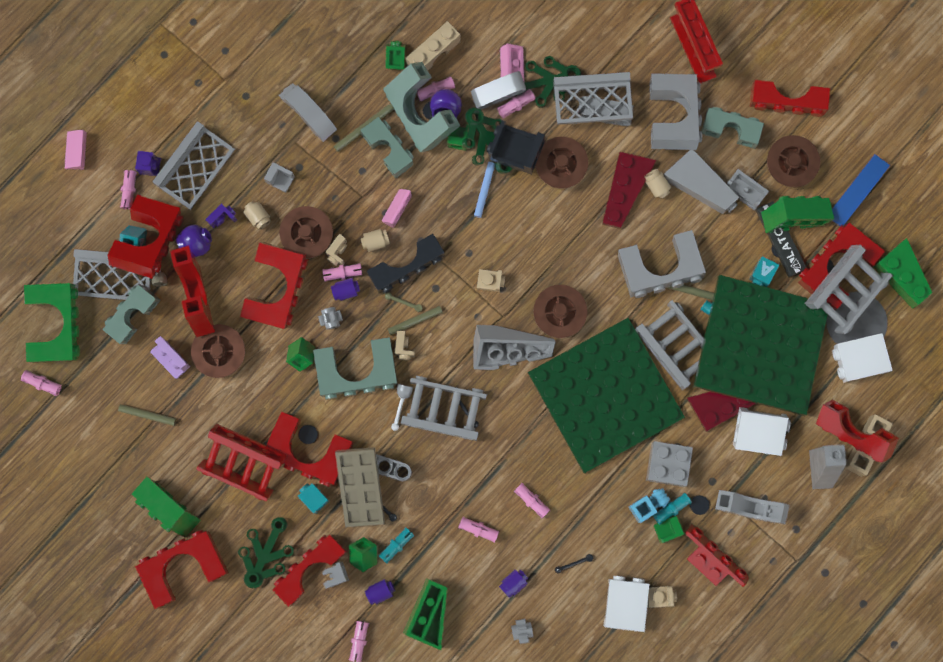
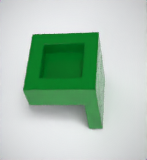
[447,124,469,151]
[286,337,315,372]
[653,516,684,543]
[349,537,377,572]

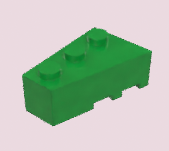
[761,196,834,234]
[873,238,932,309]
[131,476,201,538]
[403,578,447,651]

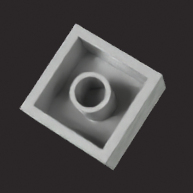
[646,441,693,487]

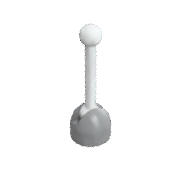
[391,384,413,431]

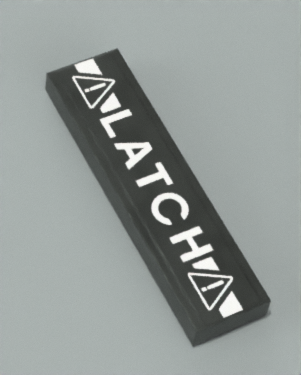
[755,201,806,278]

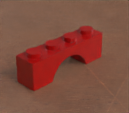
[750,80,830,117]
[816,399,899,463]
[272,534,347,607]

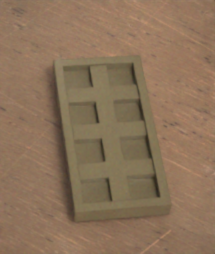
[335,447,385,527]

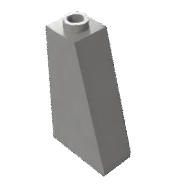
[664,150,739,214]
[809,445,846,489]

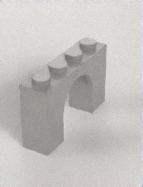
[650,74,702,150]
[618,230,706,298]

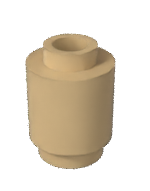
[645,169,671,198]
[244,201,271,230]
[360,229,390,252]

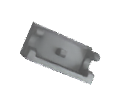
[727,169,769,210]
[322,562,349,589]

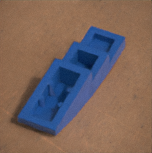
[832,154,890,226]

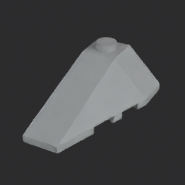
[473,325,555,370]

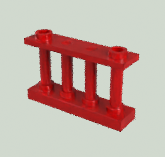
[670,0,723,84]
[196,423,287,502]

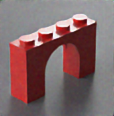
[107,195,183,279]
[798,222,885,310]
[240,242,308,329]
[170,245,215,337]
[266,411,354,487]
[135,529,229,609]

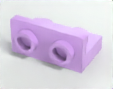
[151,336,191,379]

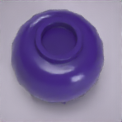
[430,89,462,119]
[176,225,212,257]

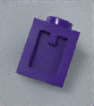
[205,203,237,228]

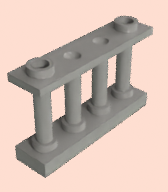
[805,245,893,334]
[635,300,704,390]
[401,376,487,441]

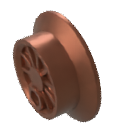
[767,135,820,187]
[535,136,588,189]
[279,206,333,259]
[533,285,587,338]
[191,324,245,378]

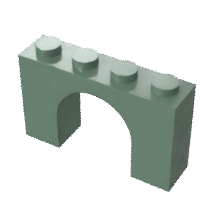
[383,62,460,152]
[313,337,398,400]

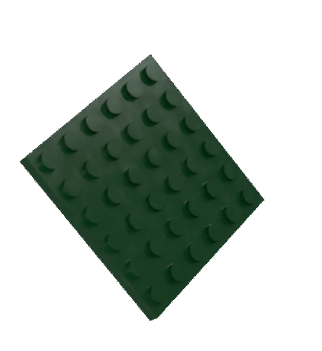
[693,275,830,416]
[528,318,685,474]

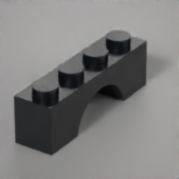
[367,234,445,294]

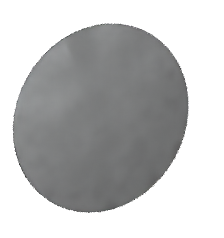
[826,292,887,344]

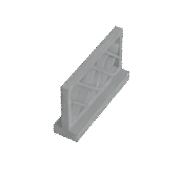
[553,72,633,125]
[153,121,235,210]
[73,249,151,300]

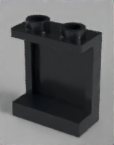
[487,120,546,175]

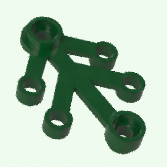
[516,56,582,108]
[462,107,512,174]
[238,517,294,589]

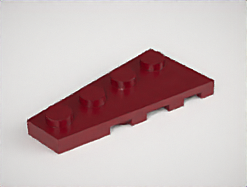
[602,152,656,229]
[686,391,756,432]

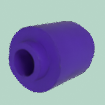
[331,278,360,301]
[499,569,528,598]
[365,579,395,605]

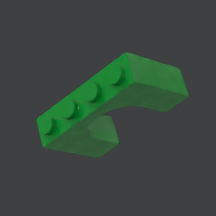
[24,283,80,362]

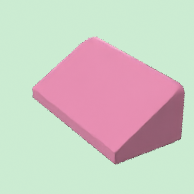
[500,44,524,81]
[65,130,87,170]
[382,189,412,228]

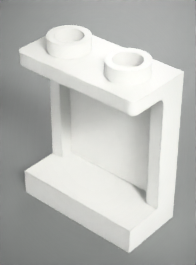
[832,333,893,383]
[733,407,790,456]
[603,576,649,632]

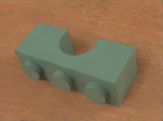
[701,107,764,149]
[360,117,414,179]
[103,285,161,344]

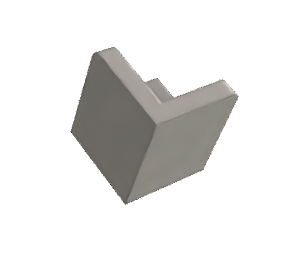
[264,163,295,193]

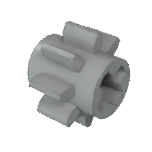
[318,307,343,330]
[511,619,533,644]

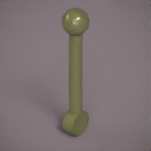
[385,292,422,312]

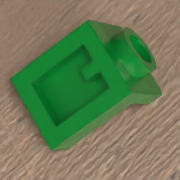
[385,41,406,70]

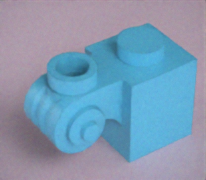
[628,488,670,523]

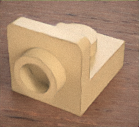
[326,234,347,266]
[477,269,505,292]
[395,331,415,360]
[648,586,677,608]

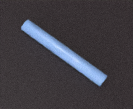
[474,162,495,218]

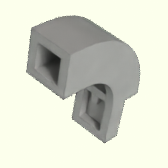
[279,83,337,142]
[715,490,789,524]

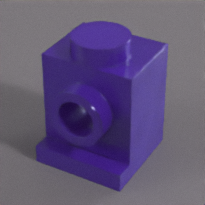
[135,151,161,176]

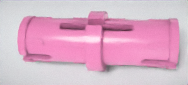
[417,77,455,101]
[497,89,535,119]
[120,170,137,210]
[323,263,362,282]
[21,370,62,396]
[514,483,550,518]
[458,516,499,543]
[349,621,369,662]

